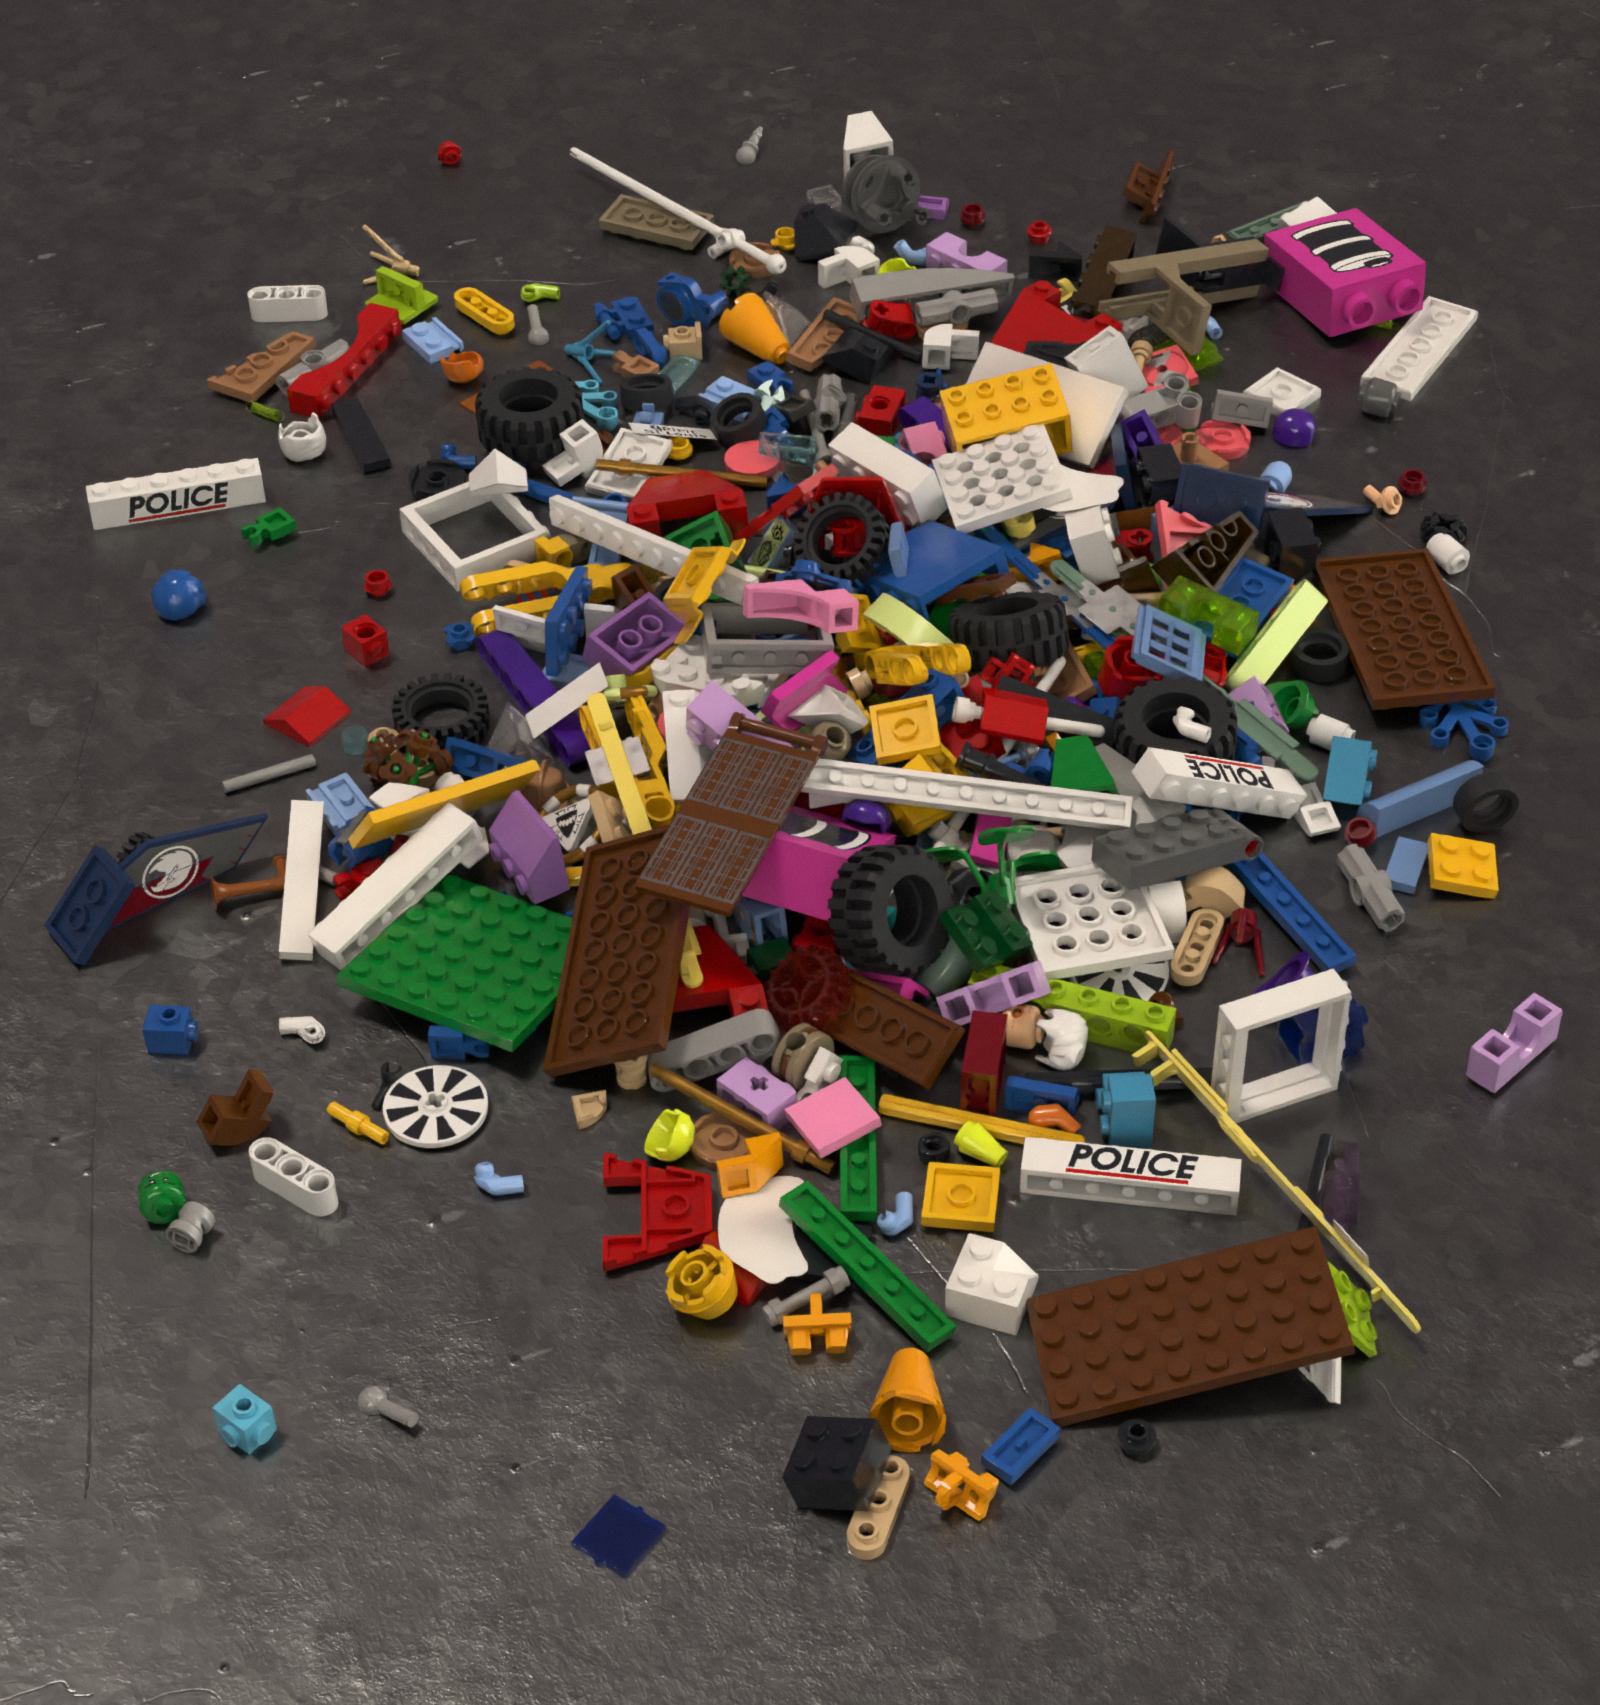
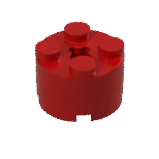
[1098,635,1165,700]

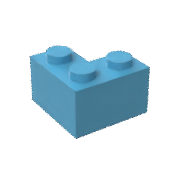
[1323,736,1378,807]
[1095,1072,1156,1149]

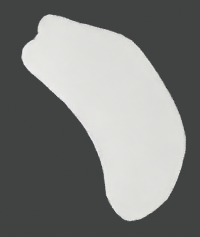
[1004,451,1124,512]
[718,1176,808,1284]

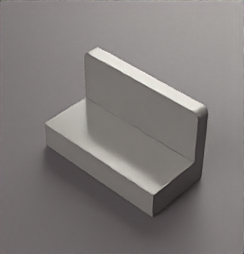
[1211,389,1273,428]

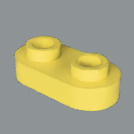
[1000,512,1036,538]

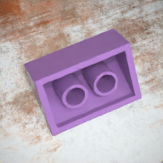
[582,592,685,676]
[488,790,570,904]

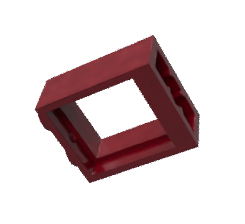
[960,1010,1008,1117]

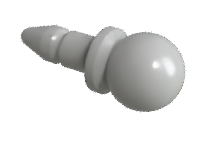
[736,126,763,165]

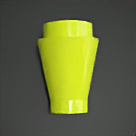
[954,1120,1009,1168]

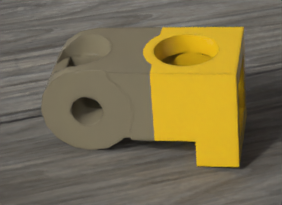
[534,531,591,567]

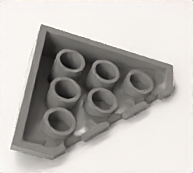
[1056,743,1186,869]

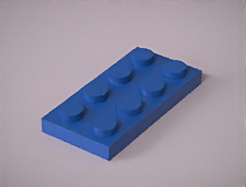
[1188,556,1294,659]
[545,566,592,677]

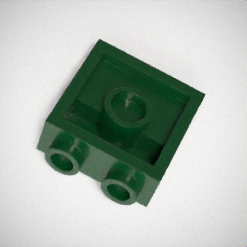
[939,889,1033,973]

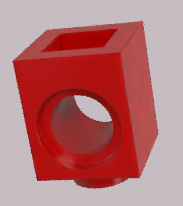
[341,614,390,667]

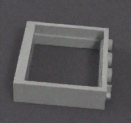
[700,603,834,674]

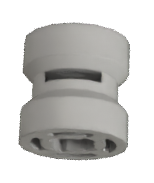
[165,1201,216,1253]

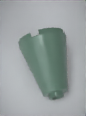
[912,933,974,1005]

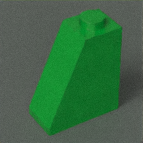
[1051,734,1120,795]

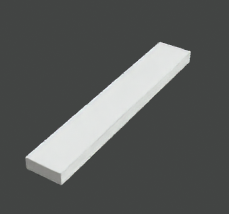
[279,800,324,961]

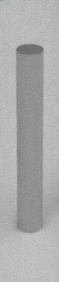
[222,754,316,794]

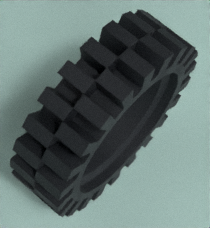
[793,492,890,587]
[391,673,490,750]

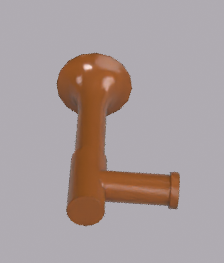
[210,855,287,910]

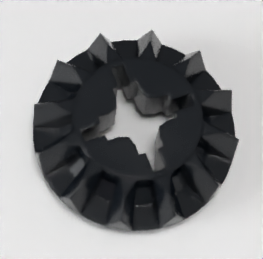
[1420,512,1468,543]

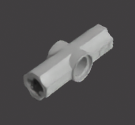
[914,288,998,327]
[276,339,350,397]
[813,373,847,432]
[1336,844,1406,932]

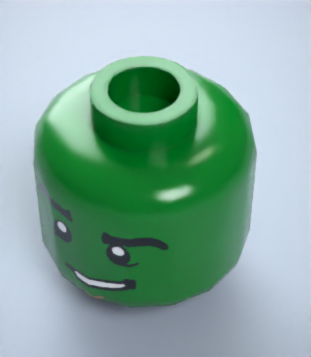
[137,1170,186,1224]

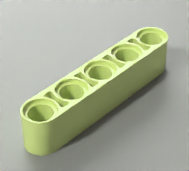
[1224,579,1328,692]

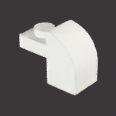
[818,246,880,289]
[922,324,980,370]
[542,419,603,487]
[1147,878,1187,943]

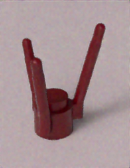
[1211,908,1265,977]

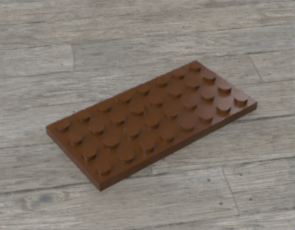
[1312,548,1496,710]
[543,825,690,1077]
[1026,1226,1355,1427]

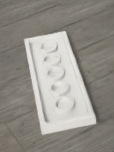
[1360,296,1478,401]

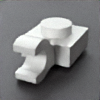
[797,1046,843,1102]

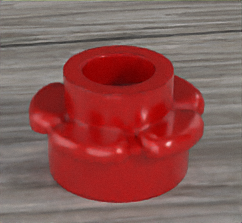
[438,141,461,165]
[1026,221,1052,244]
[363,570,392,597]

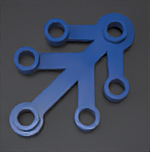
[775,559,860,594]
[1419,698,1509,762]

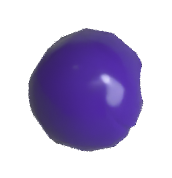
[1272,408,1317,447]
[841,799,891,833]

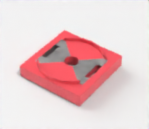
[1142,344,1199,394]

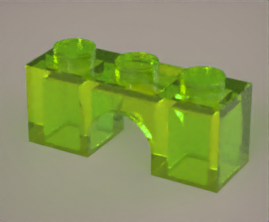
[1159,575,1260,656]

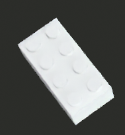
[828,422,948,527]

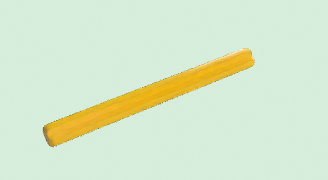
[878,1094,1085,1145]

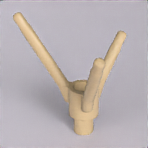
[362,224,420,285]

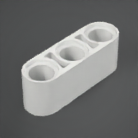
[247,285,328,322]
[248,1138,339,1217]

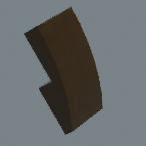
[1117,556,1162,593]

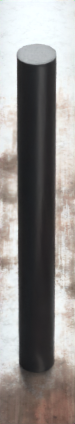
[822,309,923,362]
[1297,1133,1334,1231]

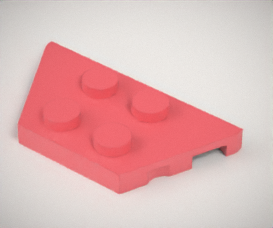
[1155,500,1213,604]

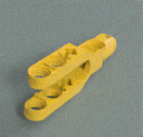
[459,561,632,637]
[853,642,971,686]
[579,695,675,829]

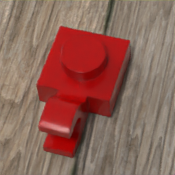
[333,858,383,900]

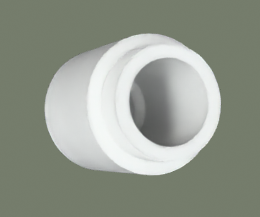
[1426,533,1470,574]
[1306,714,1356,751]

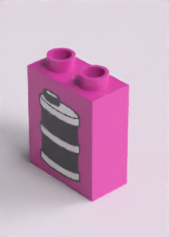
[1264,208,1426,337]
[742,806,897,921]

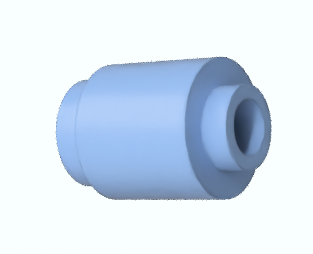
[1259,461,1292,493]

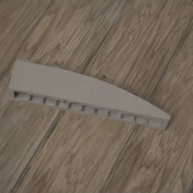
[849,268,1015,320]

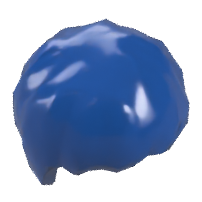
[151,569,207,621]

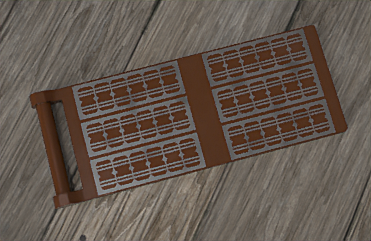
[635,712,828,917]

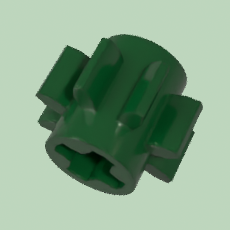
[719,265,752,298]

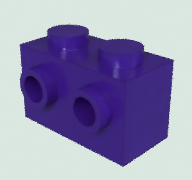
[1119,409,1164,462]

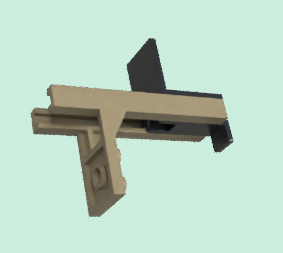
[1097,217,1285,355]

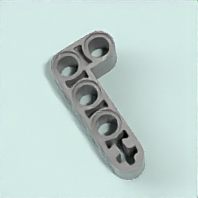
[646,1009,783,1092]

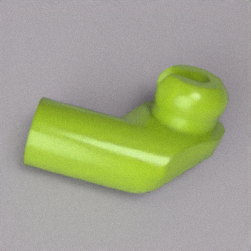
[521,283,560,303]

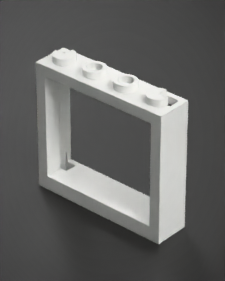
[399,482,551,592]
[1211,968,1352,1123]

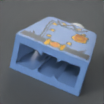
[734,896,789,948]

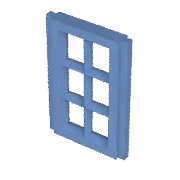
[1131,604,1206,682]

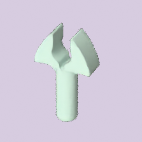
[754,380,785,411]

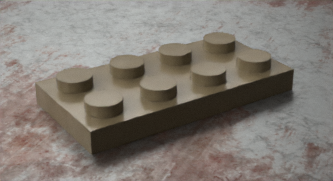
[598,194,714,250]

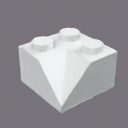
[1064,505,1123,585]
[945,1233,1038,1336]

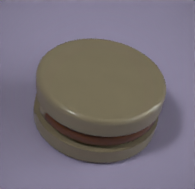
[772,1023,834,1092]

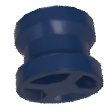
[916,372,943,403]

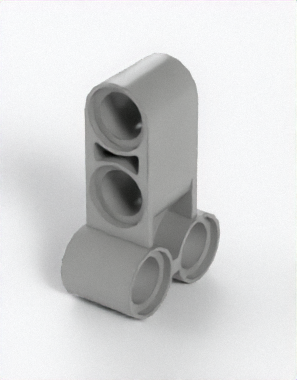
[1117,372,1202,429]

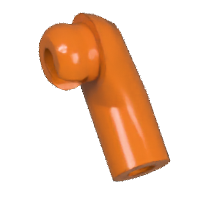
[1028,1104,1082,1133]

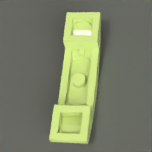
[862,593,953,645]

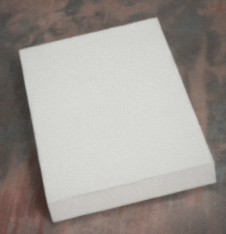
[585,428,673,503]

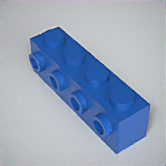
[846,668,966,768]

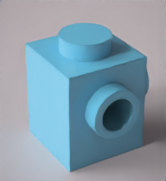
[212,1384,277,1454]

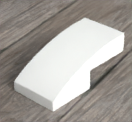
[1293,782,1341,837]

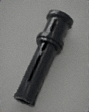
[954,741,1048,786]

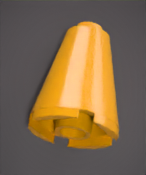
[718,293,791,365]
[869,1348,946,1453]

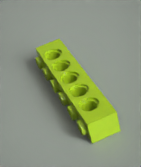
[968,965,1176,1060]

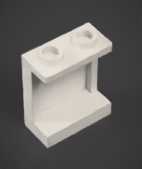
[1064,326,1149,399]

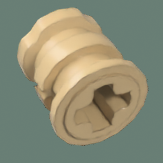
[614,1055,648,1089]

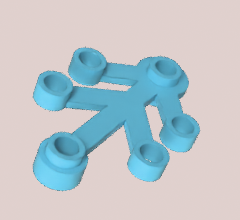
[574,379,619,431]

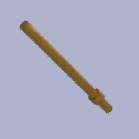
[596,458,767,488]
[648,1062,836,1175]

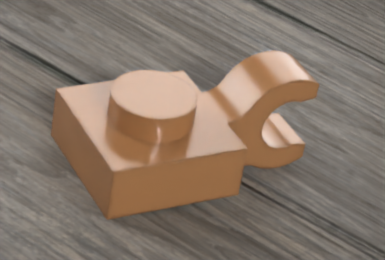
[611,350,659,378]

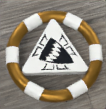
[538,784,605,866]

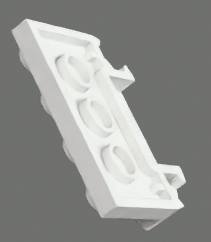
[651,635,790,708]

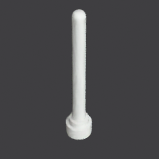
[952,696,1105,738]

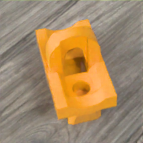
[783,1293,851,1356]
[923,1449,999,1521]

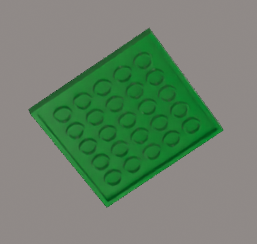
[336,874,572,1052]

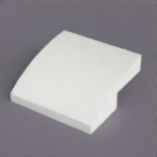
[493,605,546,653]

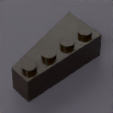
[1070,225,1137,319]
[1151,510,1259,611]

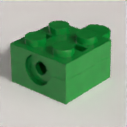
[664,510,747,603]

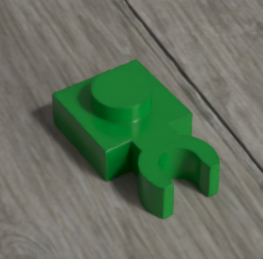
[241,507,297,547]

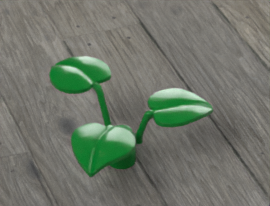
[925,825,1060,909]

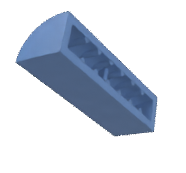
[1356,760,1484,837]

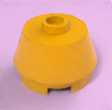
[665,1244,738,1320]

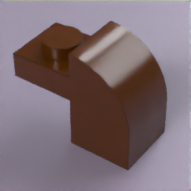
[197,1069,274,1146]

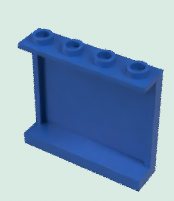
[855,520,1009,622]

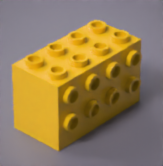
[939,363,1073,463]

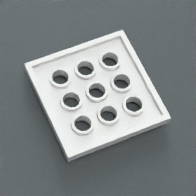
[932,423,1072,533]
[1013,864,1175,981]

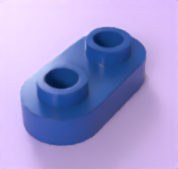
[632,327,667,369]

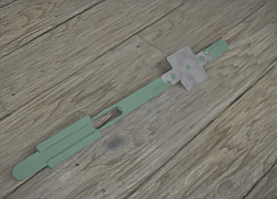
[1050,560,1318,785]

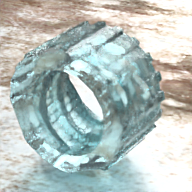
[341,725,369,755]

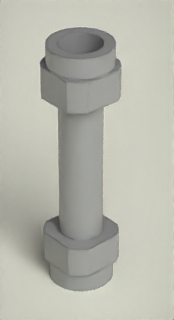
[762,1265,851,1327]

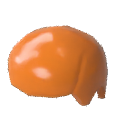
[440,351,484,383]

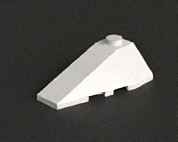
[662,689,712,805]

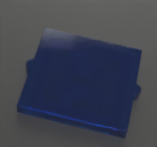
[571,1494,666,1578]

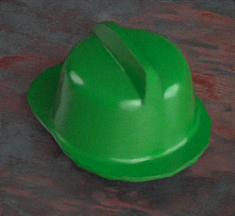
[1266,680,1319,730]

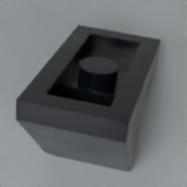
[1028,241,1083,281]

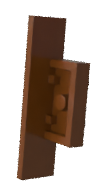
[1122,149,1175,224]

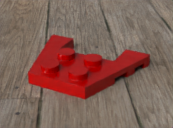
[732,463,840,541]
[909,675,1006,762]
[603,1153,713,1271]

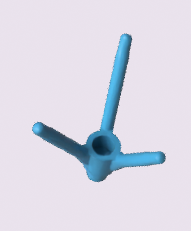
[564,320,616,385]

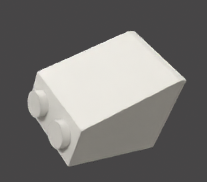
[843,111,893,180]

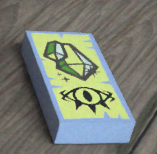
[747,516,799,569]

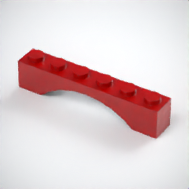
[287,302,402,419]

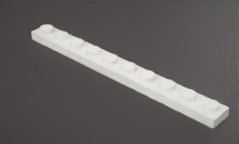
[549,494,759,606]
[801,758,1133,831]

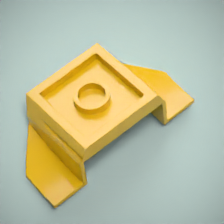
[663,538,746,645]

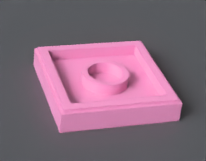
[784,1077,882,1159]

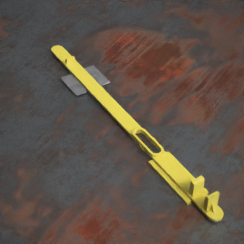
[585,693,703,988]
[1132,1030,1421,1334]

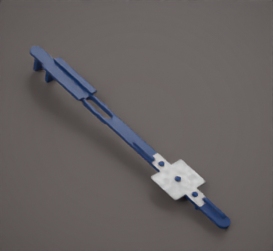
[901,450,1117,650]

